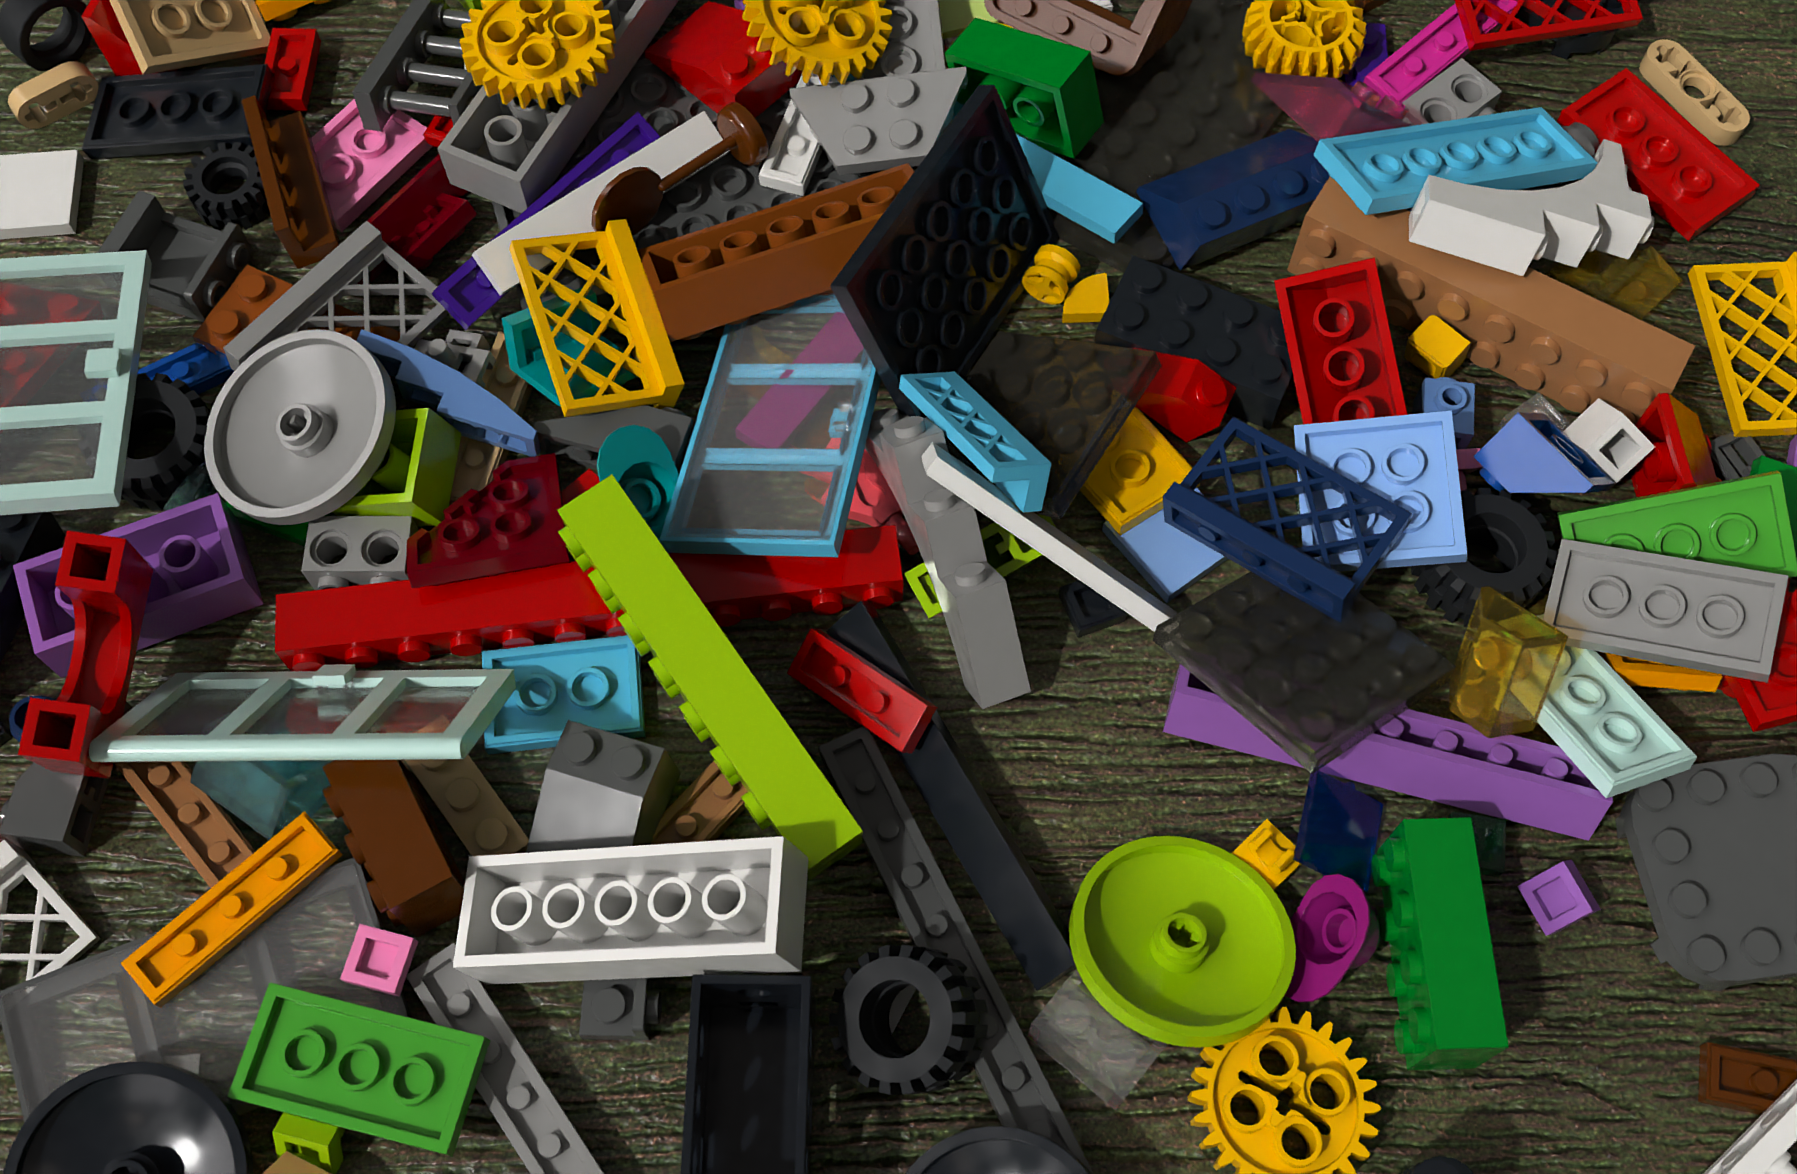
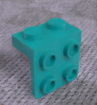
[502,287,638,406]

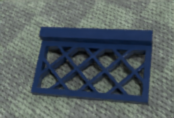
[1163,417,1412,623]

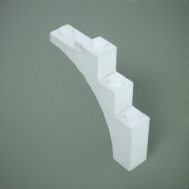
[1409,139,1654,276]

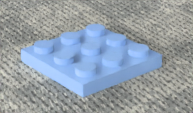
[1294,410,1467,572]

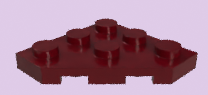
[407,453,569,589]

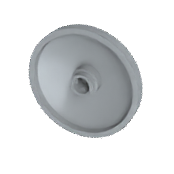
[204,329,396,525]

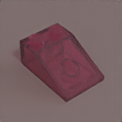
[1251,72,1414,142]

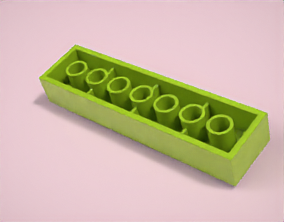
[557,475,863,881]

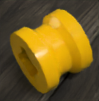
[1022,244,1080,305]

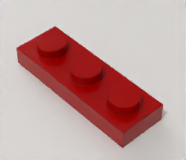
[787,628,937,754]

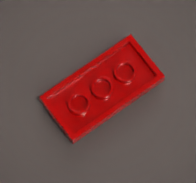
[1557,68,1760,241]

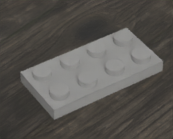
[1540,539,1789,683]

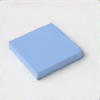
[1102,488,1228,603]

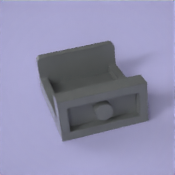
[97,190,253,322]

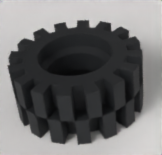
[183,142,270,231]

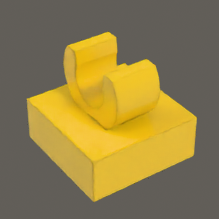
[1231,819,1307,891]

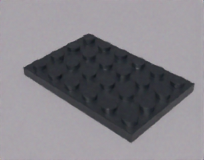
[830,85,1060,419]

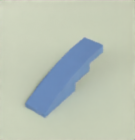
[357,329,541,457]

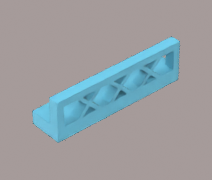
[899,371,1052,513]

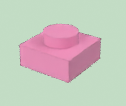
[340,924,418,997]

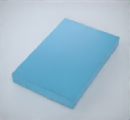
[482,635,646,755]

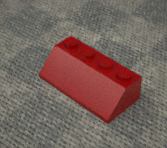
[1274,257,1407,424]

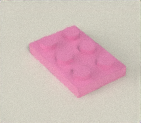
[311,99,432,232]

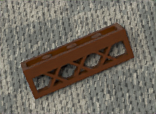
[241,95,341,269]

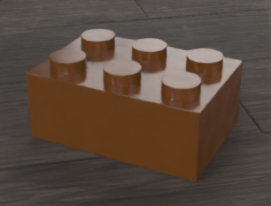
[322,760,465,938]

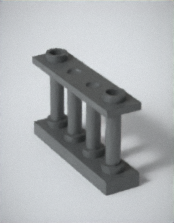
[352,0,483,131]

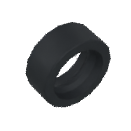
[0,0,92,71]

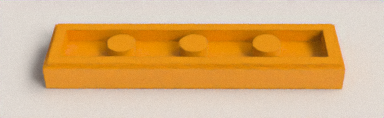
[121,811,343,1008]

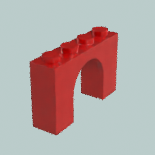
[18,530,153,778]

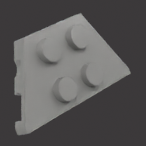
[790,67,968,175]

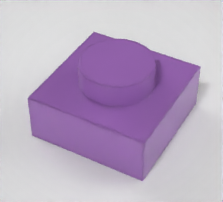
[1517,860,1601,936]

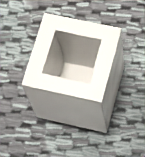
[1563,398,1655,483]

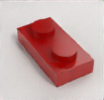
[265,28,321,111]

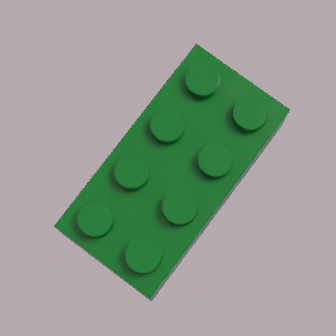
[1371,817,1509,1070]

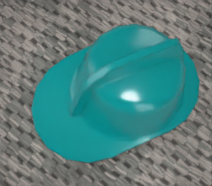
[596,425,683,540]

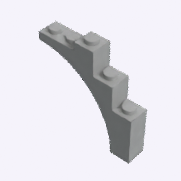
[865,408,1031,709]

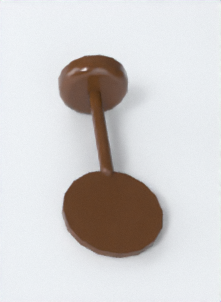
[592,102,769,236]

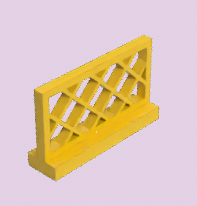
[509,219,684,417]
[1688,252,1797,437]

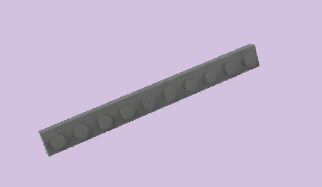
[818,726,1094,1174]

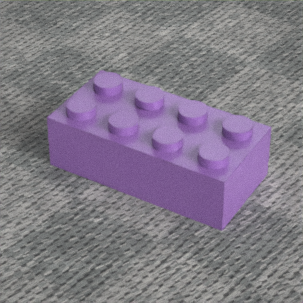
[13,493,264,678]

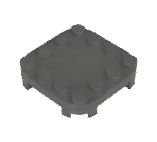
[1615,754,1797,991]

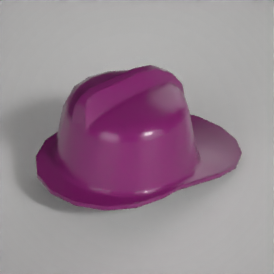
[1284,874,1380,1002]

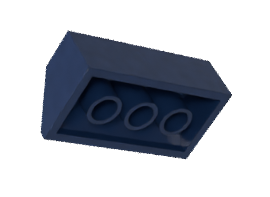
[1136,129,1330,271]

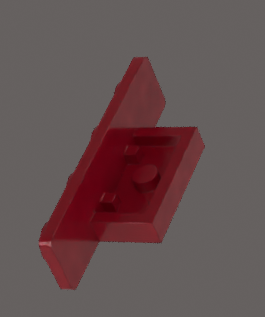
[356,154,477,285]

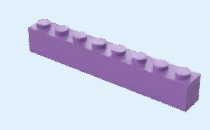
[1163,653,1613,841]

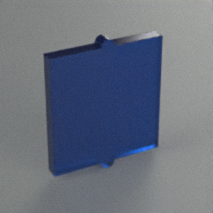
[1293,770,1384,892]

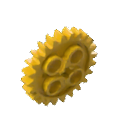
[459,0,616,109]
[742,0,892,86]
[1188,1007,1381,1174]

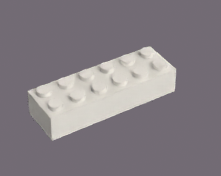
[453,836,808,984]

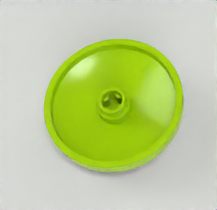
[1069,836,1296,1048]

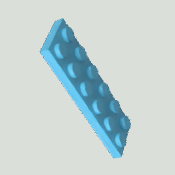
[1313,107,1598,215]

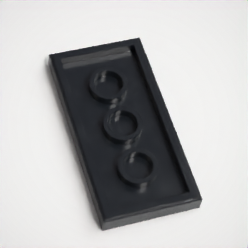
[82,64,274,159]

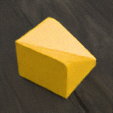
[1404,315,1471,379]

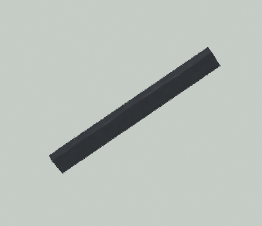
[826,601,1076,991]

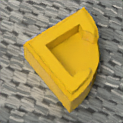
[1062,273,1110,323]

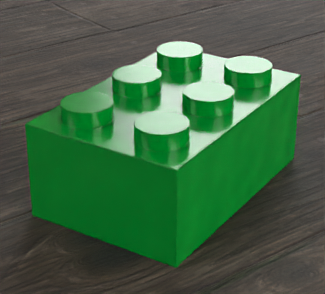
[944,17,1104,159]

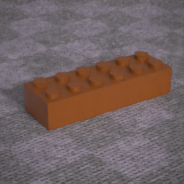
[637,163,914,342]

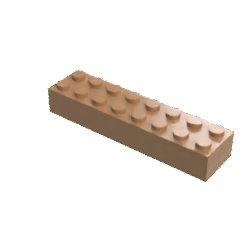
[1287,176,1695,425]

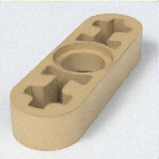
[1639,39,1750,146]

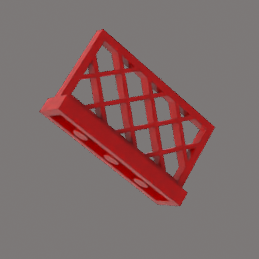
[1454,0,1643,51]

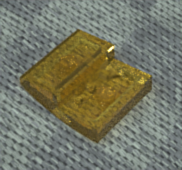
[1544,245,1682,320]

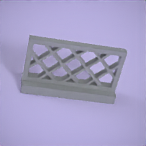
[223,221,449,371]

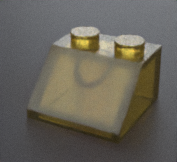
[1449,586,1569,738]

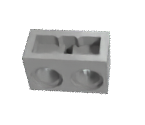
[1393,58,1502,129]
[301,516,419,590]

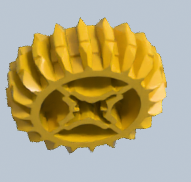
[1242,0,1367,90]

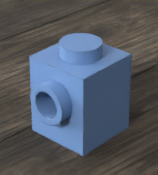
[1412,377,1475,450]

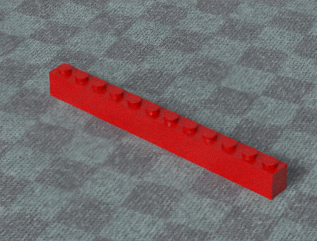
[275,524,903,671]

